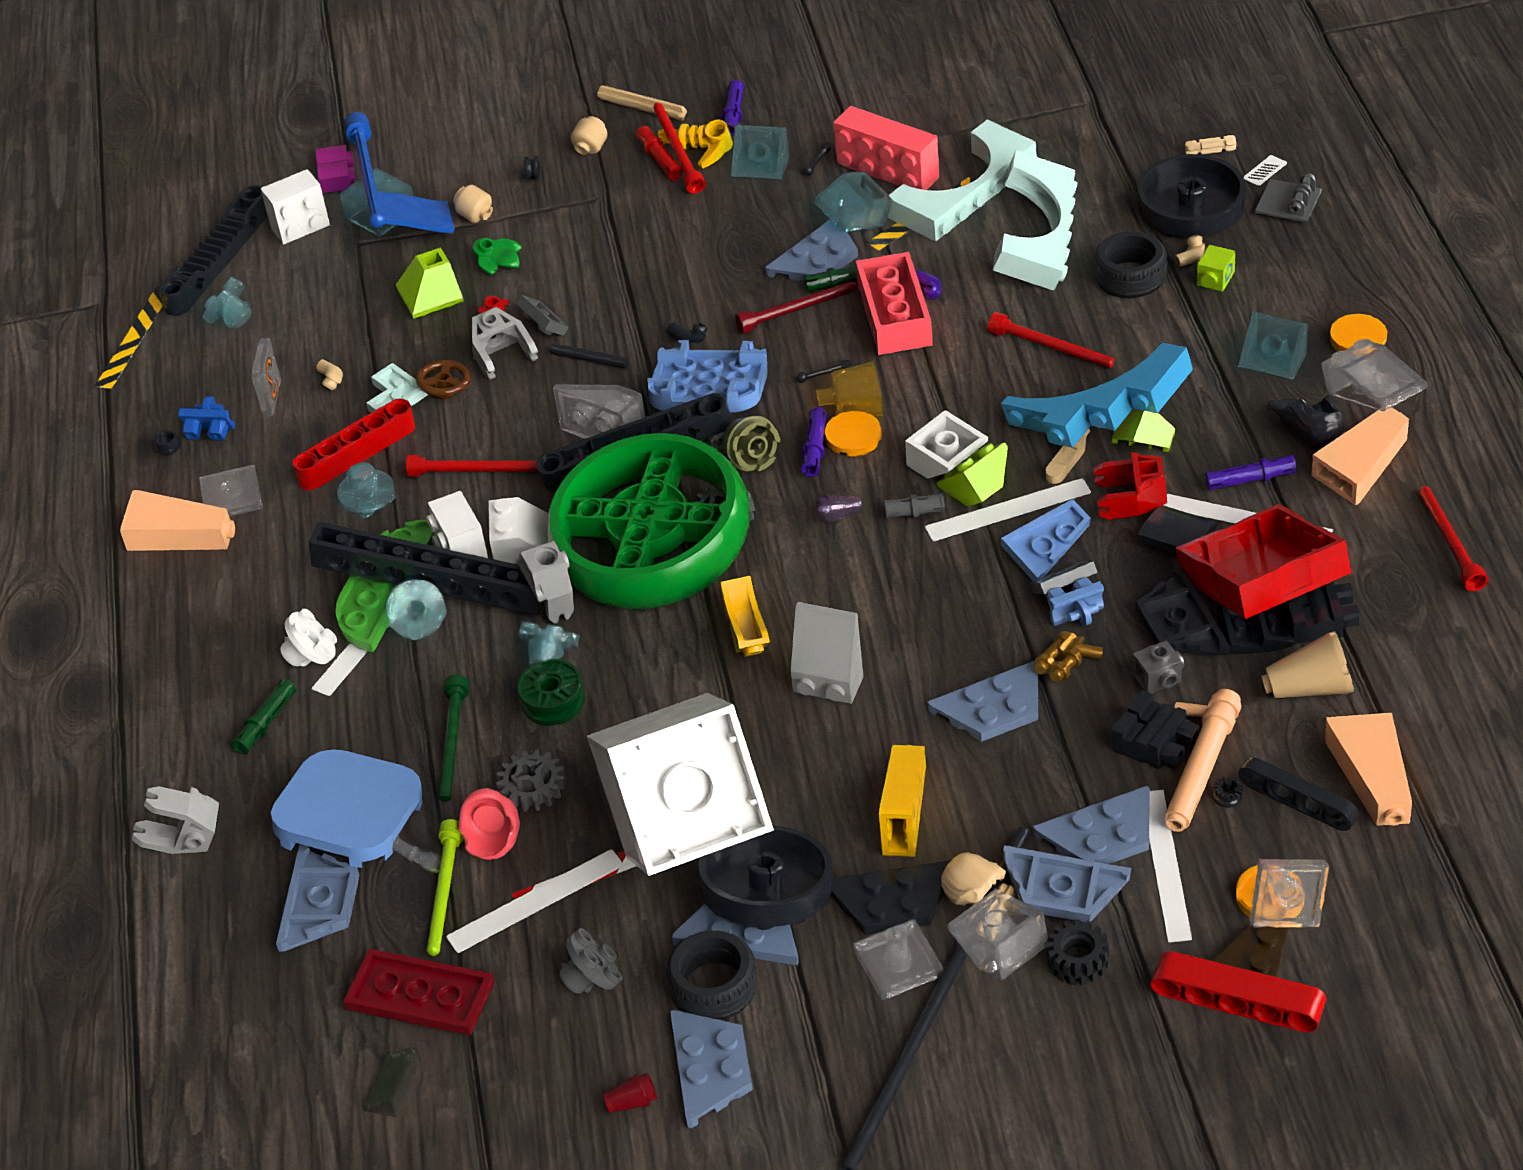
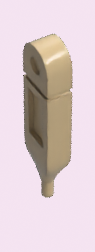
[1045,429,1090,484]

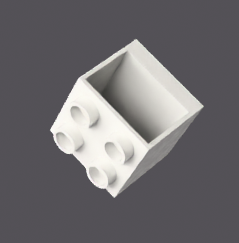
[587,693,774,876]

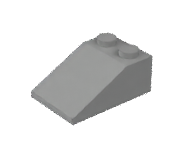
[791,602,863,704]

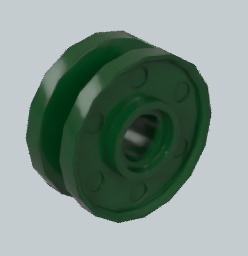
[518,659,585,726]

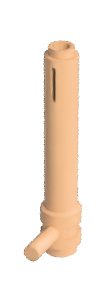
[1165,689,1241,832]

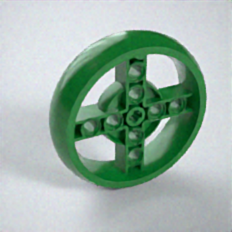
[546,433,750,609]

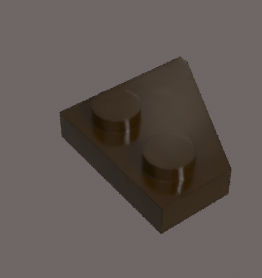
[1212,921,1289,977]

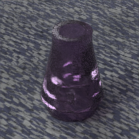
[816,495,862,523]

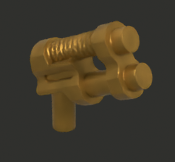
[1034,631,1103,683]

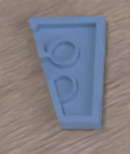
[1001,499,1091,581]

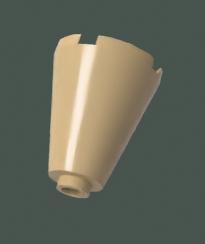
[1261,631,1354,698]

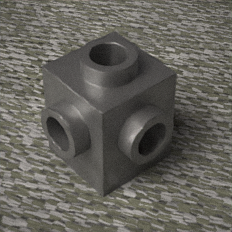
[1133,640,1184,694]

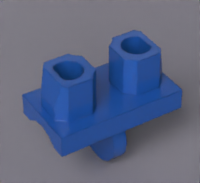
[178,396,235,441]

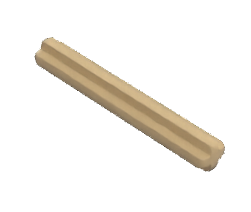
[597,85,687,121]

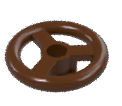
[416,360,471,399]

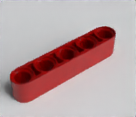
[293,399,415,490]
[1150,951,1326,1033]

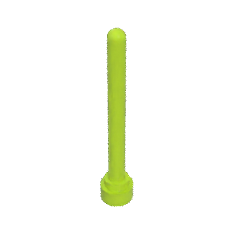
[427,819,464,956]

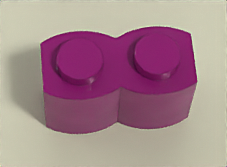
[316,144,356,193]

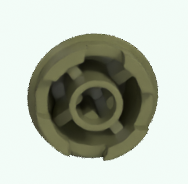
[723,416,780,471]

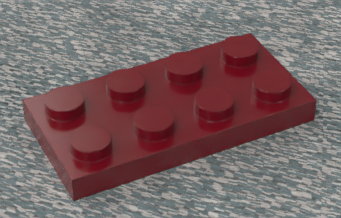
[343,948,495,1036]

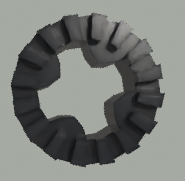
[524,156,540,180]
[1213,776,1244,808]

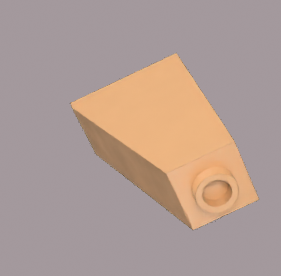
[1312,405,1409,505]
[120,490,235,551]
[1325,713,1412,826]

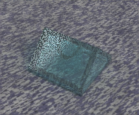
[731,125,789,180]
[1238,311,1308,380]

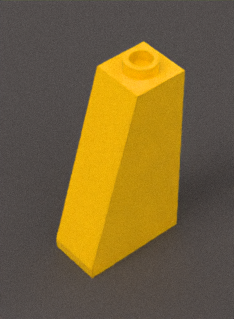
[879,745,926,857]

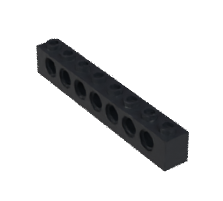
[308,522,544,616]

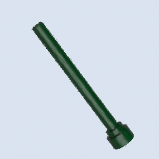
[438,674,469,802]

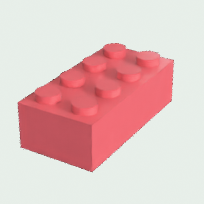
[833,106,940,190]
[856,252,933,355]

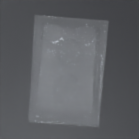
[1321,339,1428,412]
[553,384,645,439]

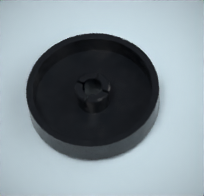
[1138,154,1246,237]
[698,826,832,930]

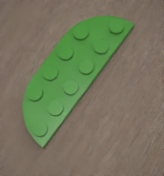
[336,520,435,653]

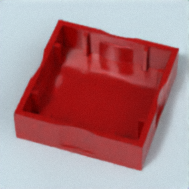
[1176,504,1351,619]

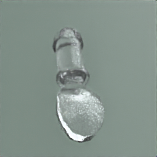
[392,836,441,873]

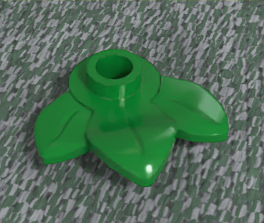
[473,238,521,275]

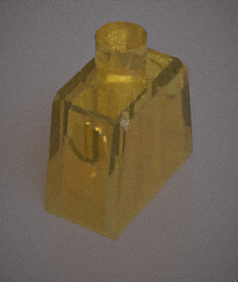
[816,361,883,418]

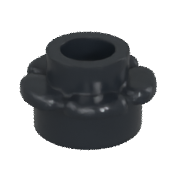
[154,430,182,456]

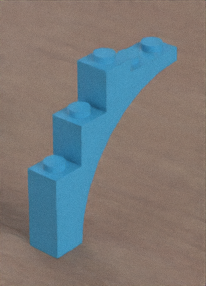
[1001,343,1193,448]

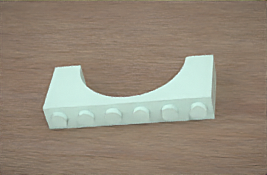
[886,120,1037,242]
[993,150,1077,290]

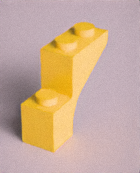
[719,576,770,657]

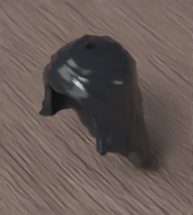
[1267,395,1345,447]

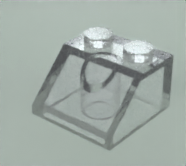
[948,889,1048,981]

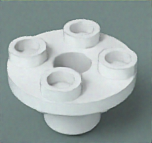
[280,609,337,667]

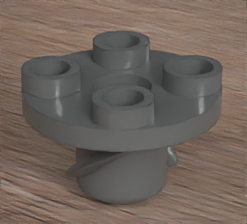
[559,928,623,994]

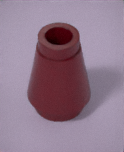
[603,1073,658,1114]

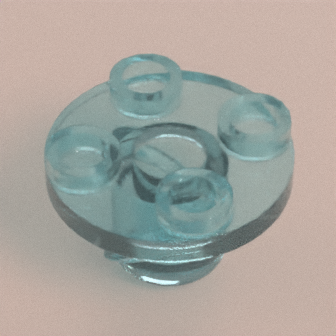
[203,277,252,328]
[337,462,396,517]
[385,579,447,640]
[518,622,580,666]

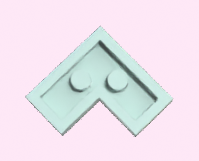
[367,363,428,413]

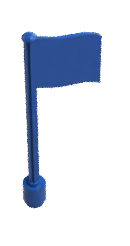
[344,112,455,233]

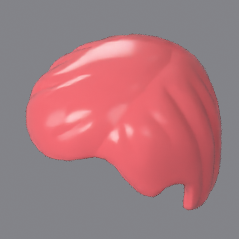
[459,788,520,860]

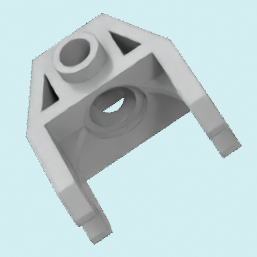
[472,307,538,380]
[517,541,574,623]
[131,786,219,854]

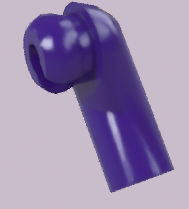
[916,270,942,299]

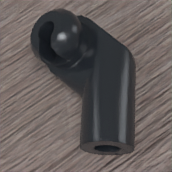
[667,322,707,343]

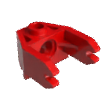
[1093,452,1168,520]

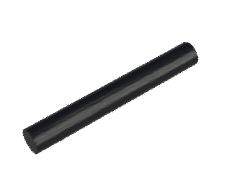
[550,343,628,369]

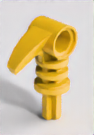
[658,120,733,168]

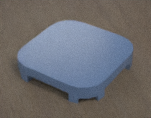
[647,340,768,412]
[271,749,423,868]

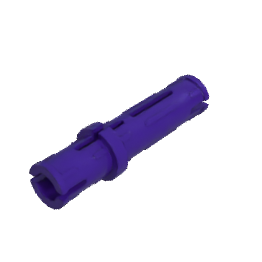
[722,80,744,136]
[801,407,827,477]
[1205,455,1296,491]

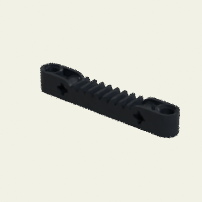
[159,185,268,316]
[536,393,733,492]

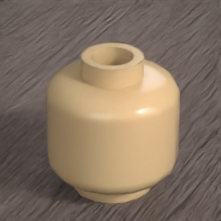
[570,116,607,155]
[453,185,493,223]

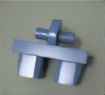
[1047,577,1104,626]

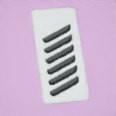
[1244,155,1287,186]

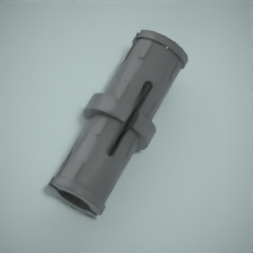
[884,493,945,519]

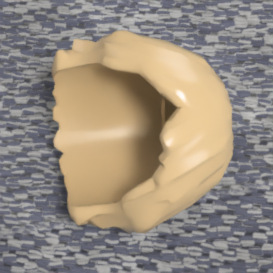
[941,852,1006,906]

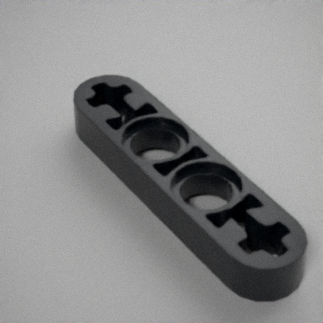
[1238,757,1359,831]

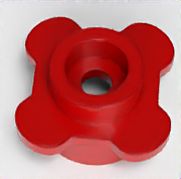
[478,296,509,314]

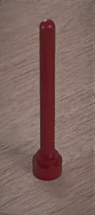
[735,281,857,335]

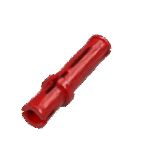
[636,126,683,181]

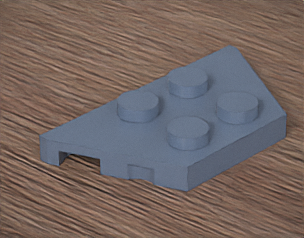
[765,216,858,281]
[927,661,1038,742]
[1033,786,1150,864]
[276,844,360,952]
[1003,845,1131,922]
[672,904,799,965]
[670,1010,753,1128]

